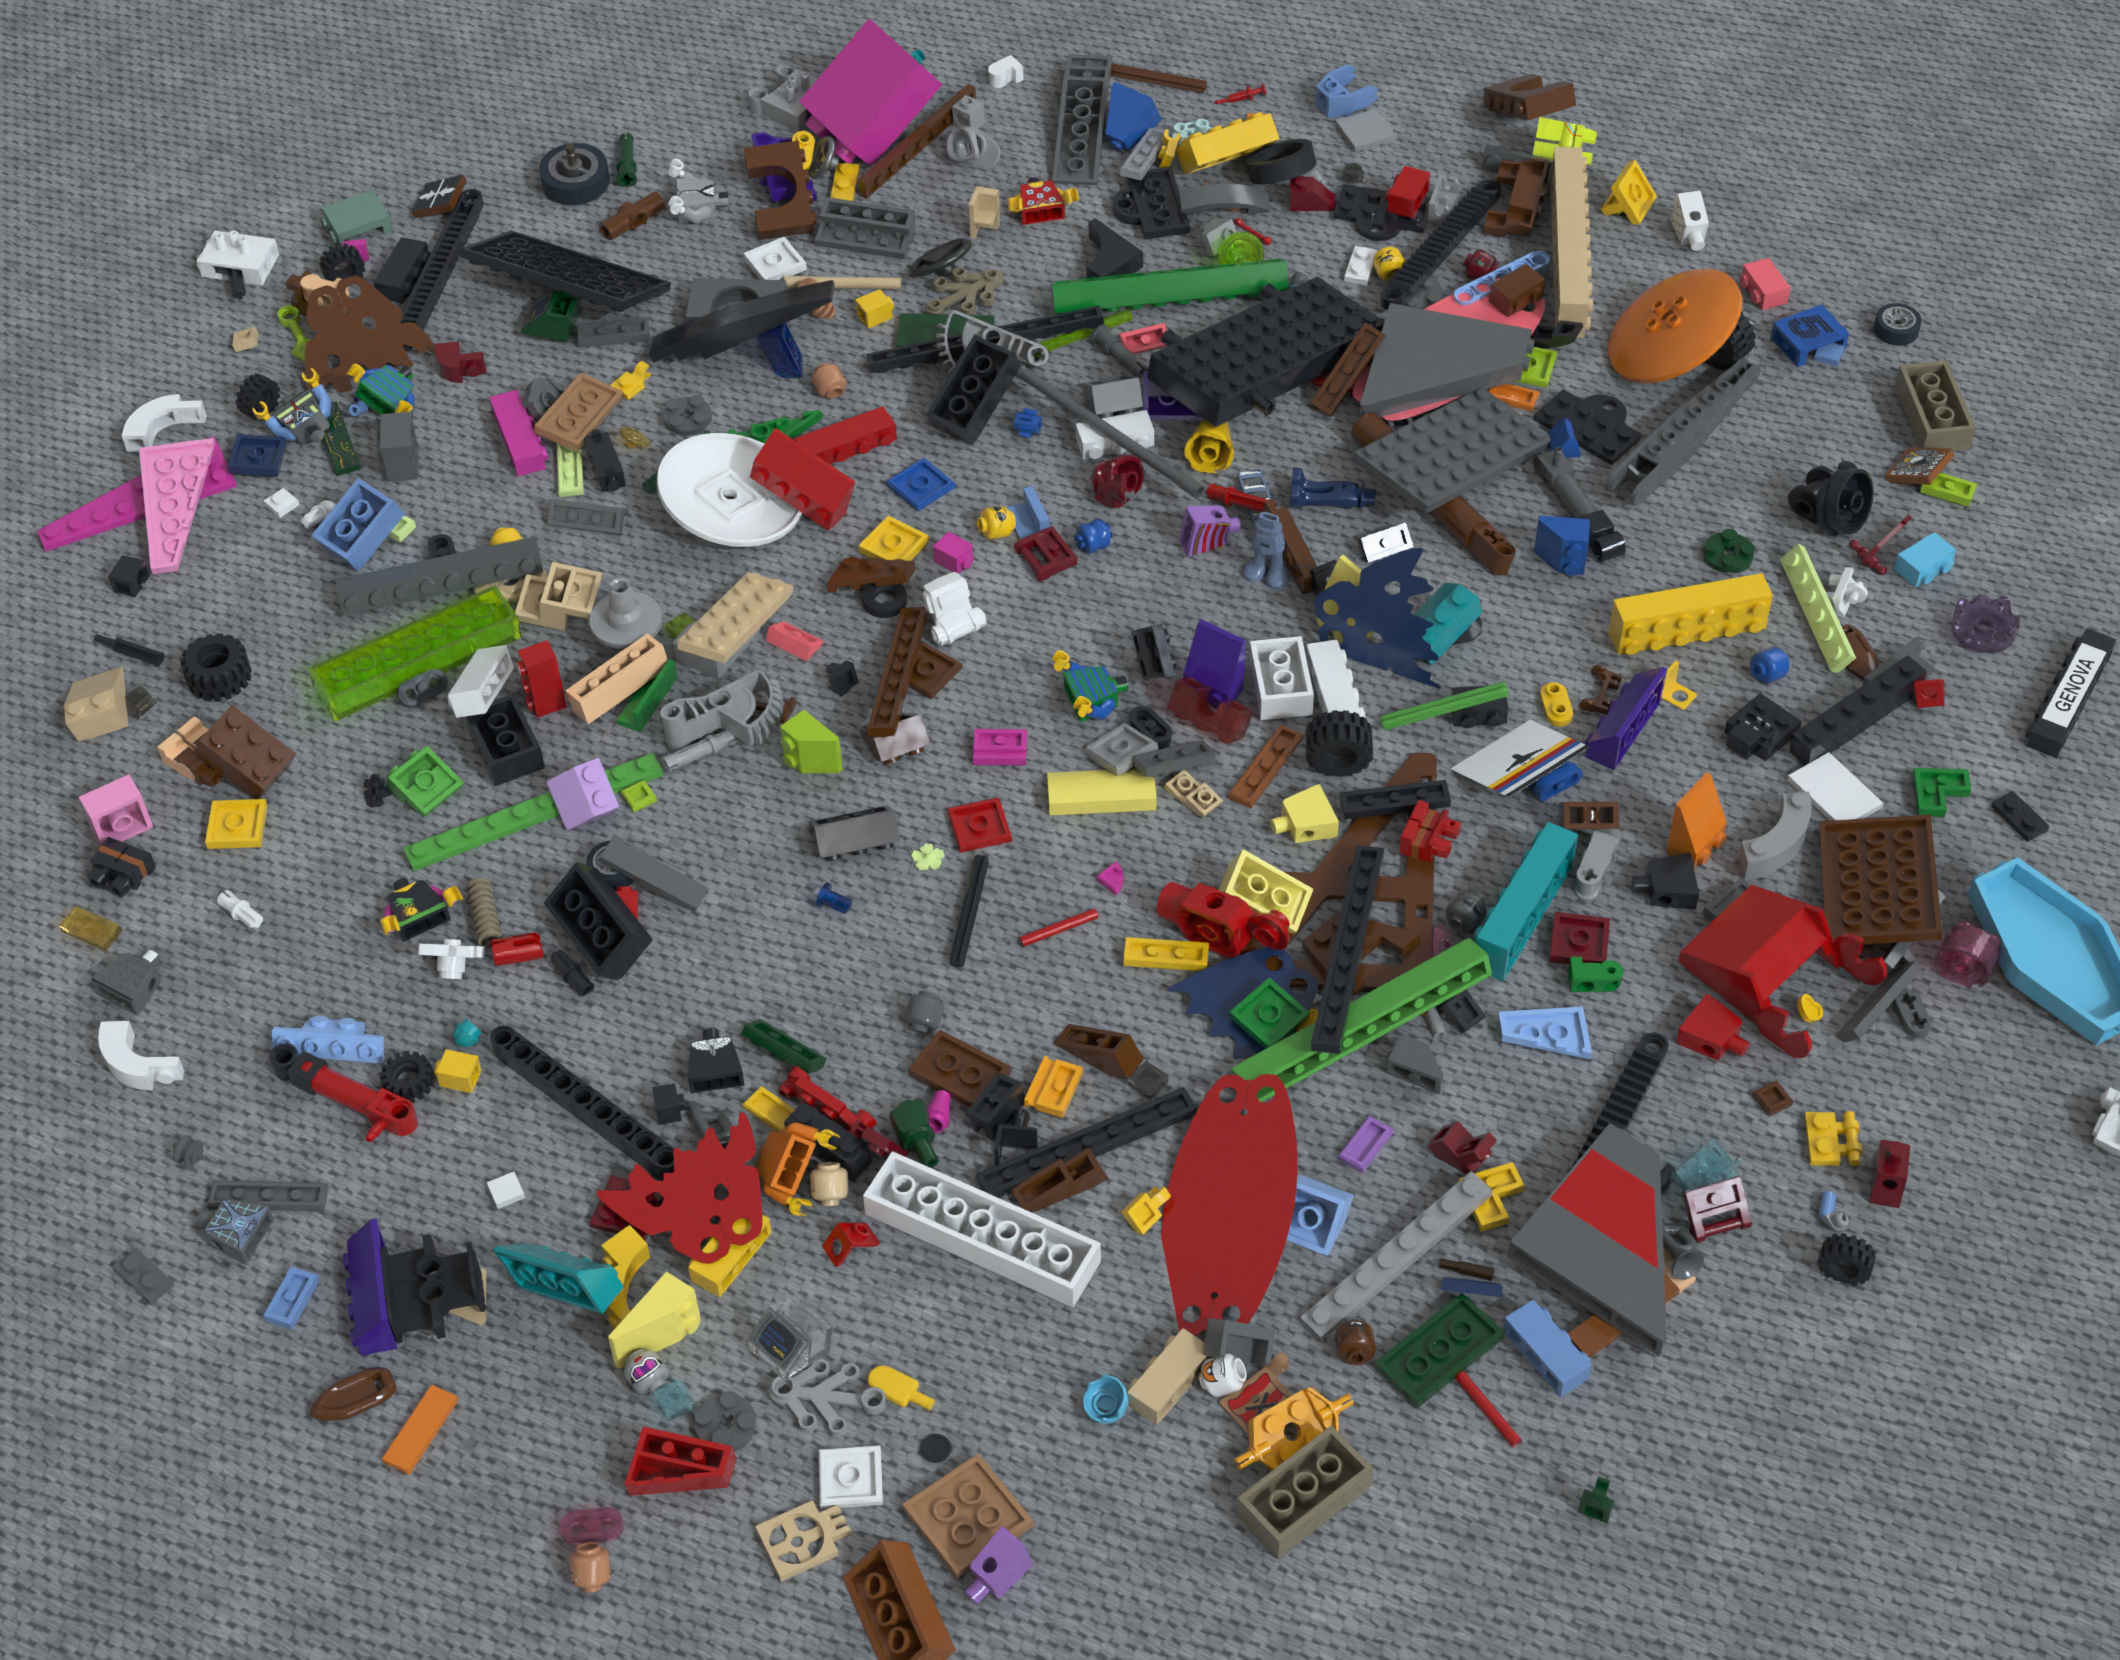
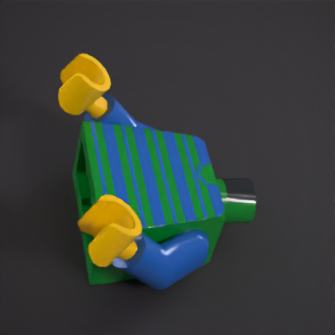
[346,364,415,415]
[1052,650,1129,722]

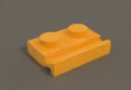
[1024,1056,1083,1118]

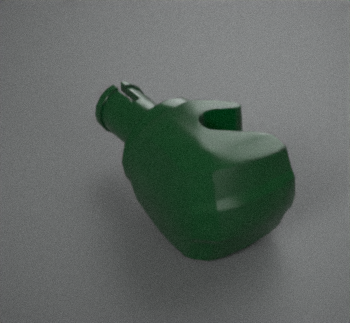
[889,1099,939,1168]

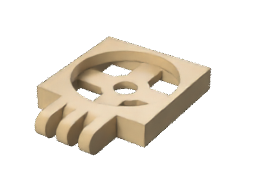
[755,1500,852,1581]

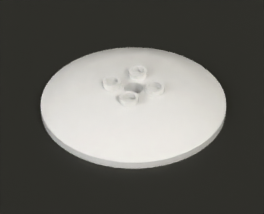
[657,433,802,547]

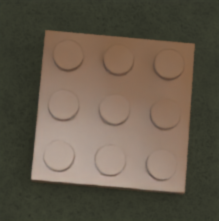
[902,1453,1034,1579]

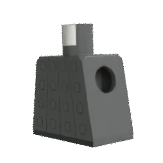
[91,950,161,1016]

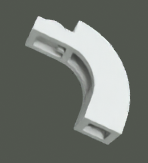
[122,394,207,452]
[98,1021,184,1090]

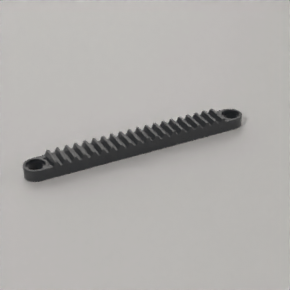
[1381,179,1501,310]
[400,189,484,351]
[1569,1032,1669,1171]

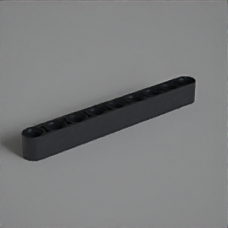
[490,1025,674,1181]

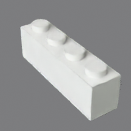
[1306,640,1365,717]
[448,645,514,718]

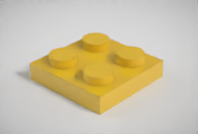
[858,516,929,561]
[205,799,268,849]

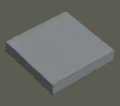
[1335,109,1396,152]
[1084,723,1159,776]

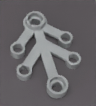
[769,1359,886,1436]

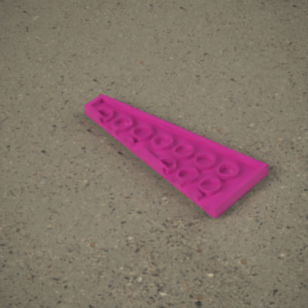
[37,436,237,551]

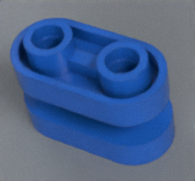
[1527,761,1583,802]

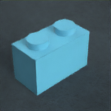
[1894,532,1956,588]

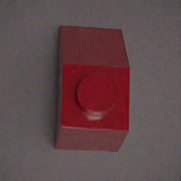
[1289,176,1336,211]

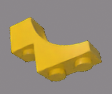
[601,1225,650,1329]

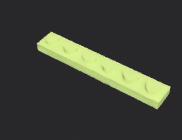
[1780,544,1856,673]

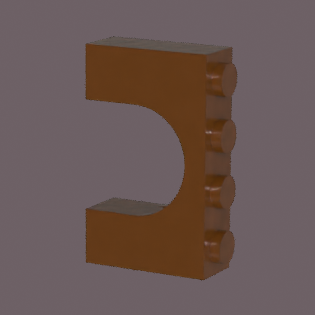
[1483,74,1577,120]
[744,140,817,240]

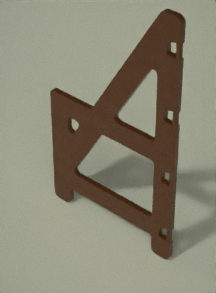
[1242,752,1437,1016]

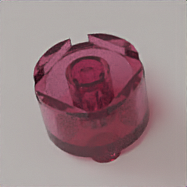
[1934,921,2001,988]

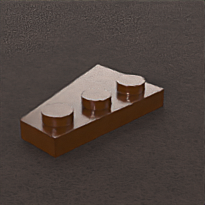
[826,557,916,593]

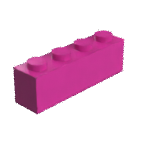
[489,390,548,477]

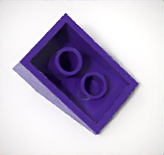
[1183,619,1246,710]

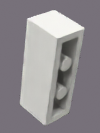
[1076,410,1154,459]

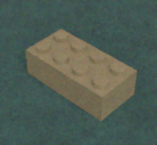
[1894,360,1976,451]
[1236,1425,1374,1559]

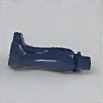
[1289,467,1376,509]

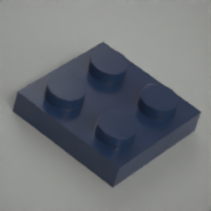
[228,434,287,477]

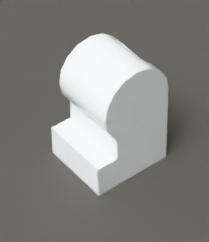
[988,55,1024,88]

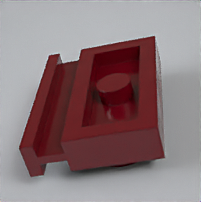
[851,1120,908,1159]

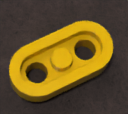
[792,131,815,170]
[1540,682,1573,727]

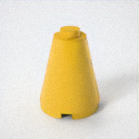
[1184,419,1234,473]

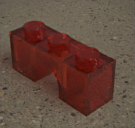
[1167,676,1254,743]

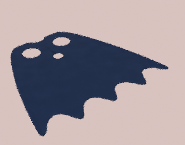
[1167,947,1318,1059]

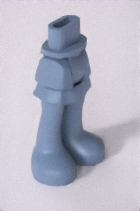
[1243,512,1289,590]

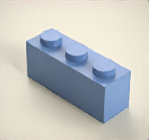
[1503,1299,1592,1397]

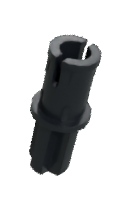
[551,949,595,997]

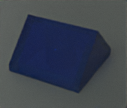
[757,323,803,378]

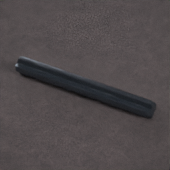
[949,854,989,967]

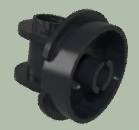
[1788,461,1874,536]

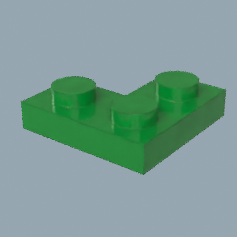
[1912,768,1971,817]

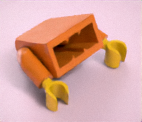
[755,1122,840,1216]

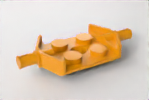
[1233,1387,1354,1471]

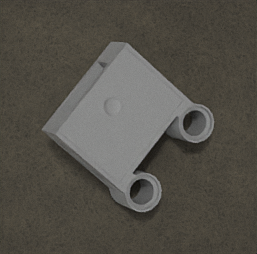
[748,63,818,132]

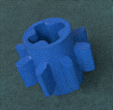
[1014,408,1042,438]

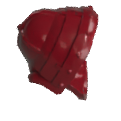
[1090,454,1144,509]

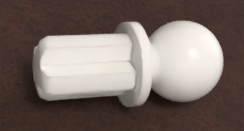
[301,500,336,529]

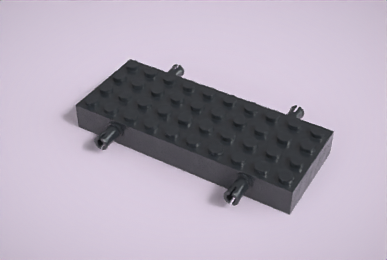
[1147,276,1384,427]

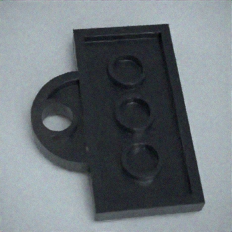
[1113,167,1190,239]
[1333,184,1431,241]
[1533,389,1642,465]

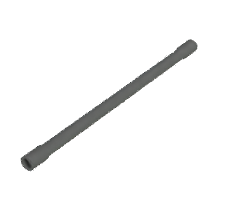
[1015,363,1205,499]

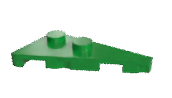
[727,410,823,444]

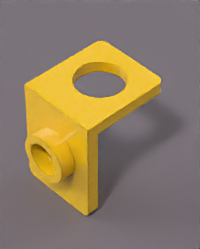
[1662,661,1697,710]

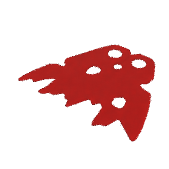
[596,1112,763,1264]

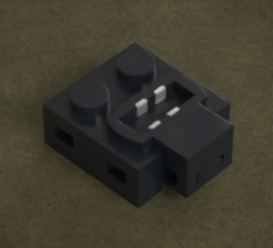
[1724,693,1802,762]

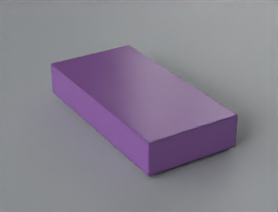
[1338,1116,1394,1173]

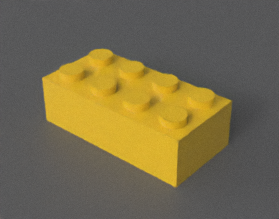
[1176,112,1279,175]

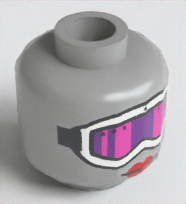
[624,1349,669,1395]

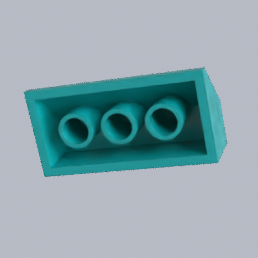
[493,1243,624,1314]

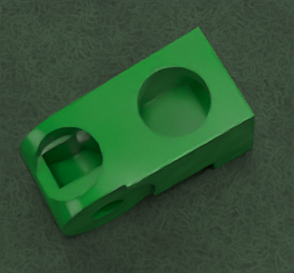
[1568,957,1623,992]

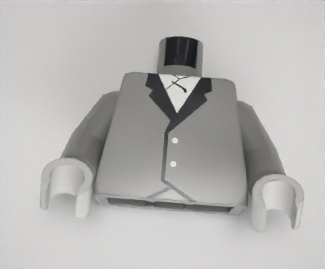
[668,159,729,224]

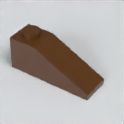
[1053,1024,1144,1079]

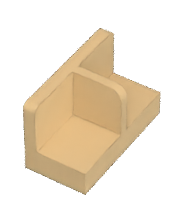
[969,186,1000,238]

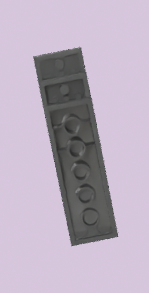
[1052,54,1112,185]

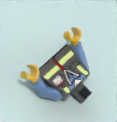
[252,368,332,445]

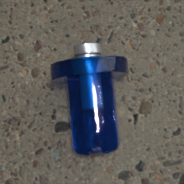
[814,882,852,914]

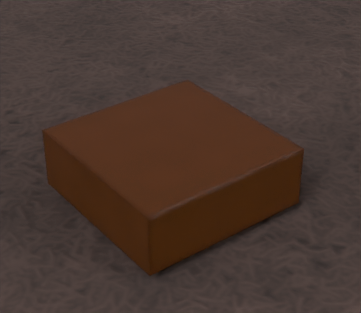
[1752,1081,1794,1117]

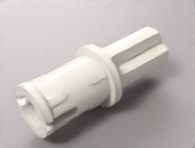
[217,890,263,929]

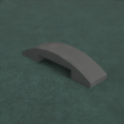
[1178,184,1271,214]

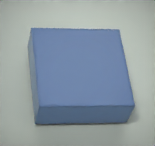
[1814,343,1845,366]

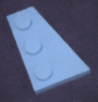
[1498,1007,1592,1059]

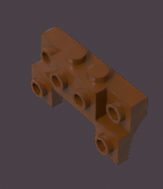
[1483,158,1549,238]

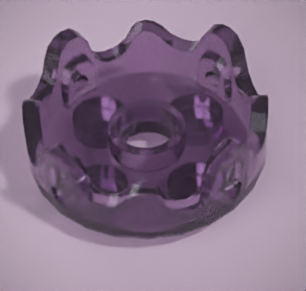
[1951,594,2020,653]

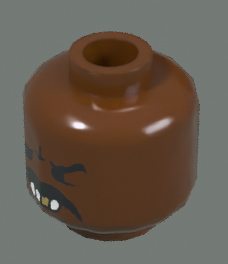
[1335,1319,1376,1365]

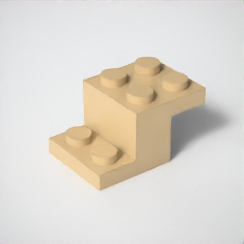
[514,562,602,631]

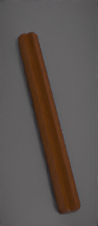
[1111,63,1207,93]

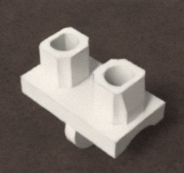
[1826,567,1868,617]

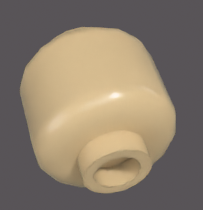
[810,1162,849,1206]

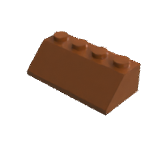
[842,1540,956,1660]

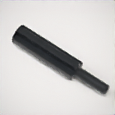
[94,634,165,667]

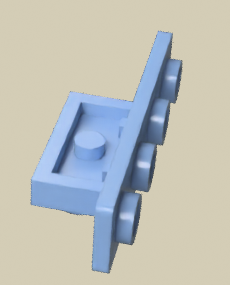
[272,1016,384,1063]

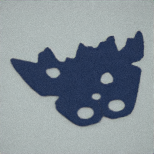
[1314,548,1441,689]

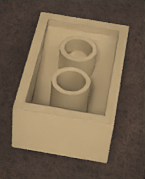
[64,667,129,741]

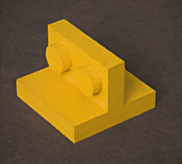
[1601,160,1657,225]

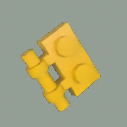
[1804,1111,1863,1166]

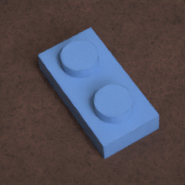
[263,1267,320,1330]

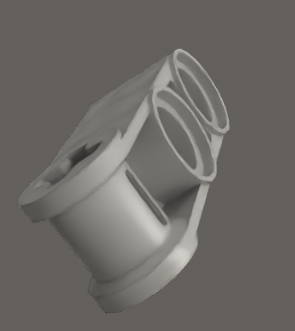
[1574,829,1622,900]

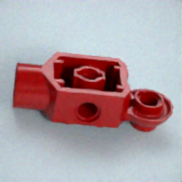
[1157,882,1290,958]

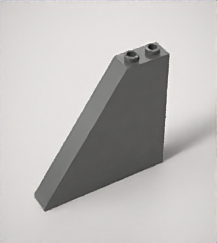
[1359,303,1535,418]

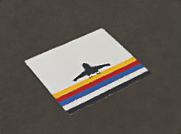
[1451,720,1589,797]

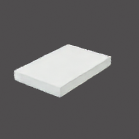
[1787,752,1883,821]

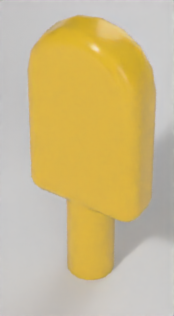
[868,1365,935,1411]

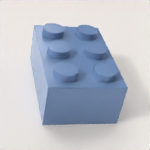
[311,478,405,571]

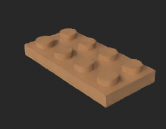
[534,373,623,452]

